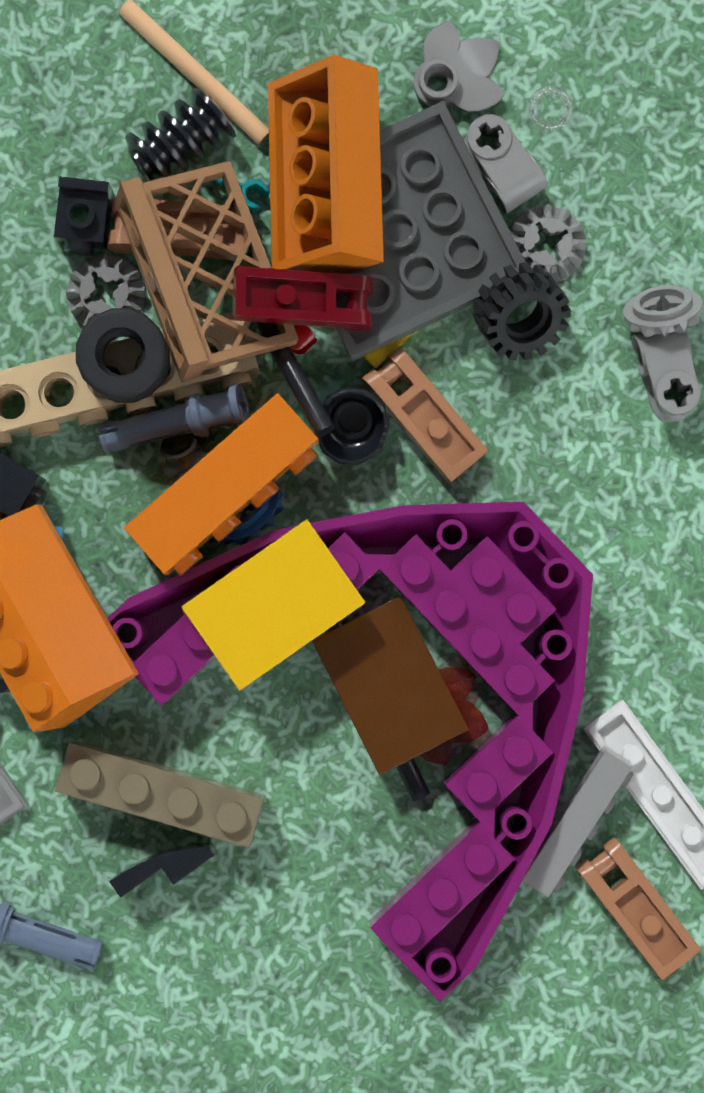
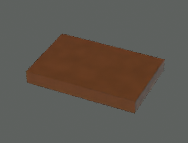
[312,596,469,776]

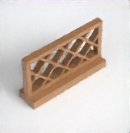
[115,161,299,382]

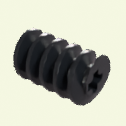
[125,88,236,182]

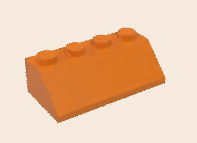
[268,54,384,273]
[124,393,319,576]
[0,504,139,732]

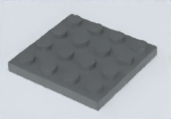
[266,101,526,362]

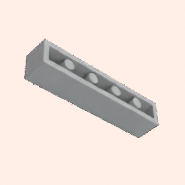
[522,745,633,897]

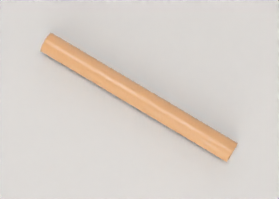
[118,0,269,146]

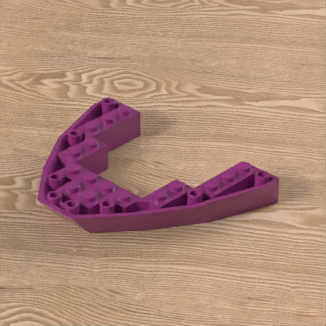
[107,501,593,1002]

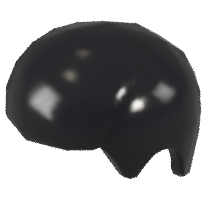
[314,387,389,465]

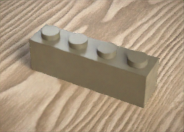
[54,740,265,848]

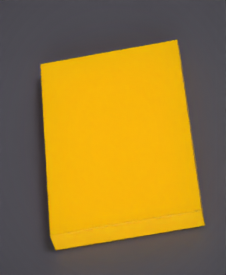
[182,519,366,691]

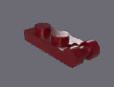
[232,266,373,331]

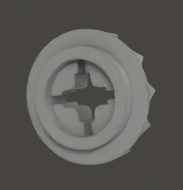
[510,204,587,283]
[65,253,145,326]
[623,285,704,337]

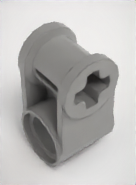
[464,114,548,214]
[632,329,701,422]

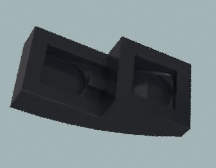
[109,843,218,898]

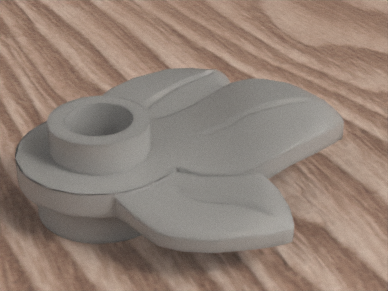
[413,21,504,113]

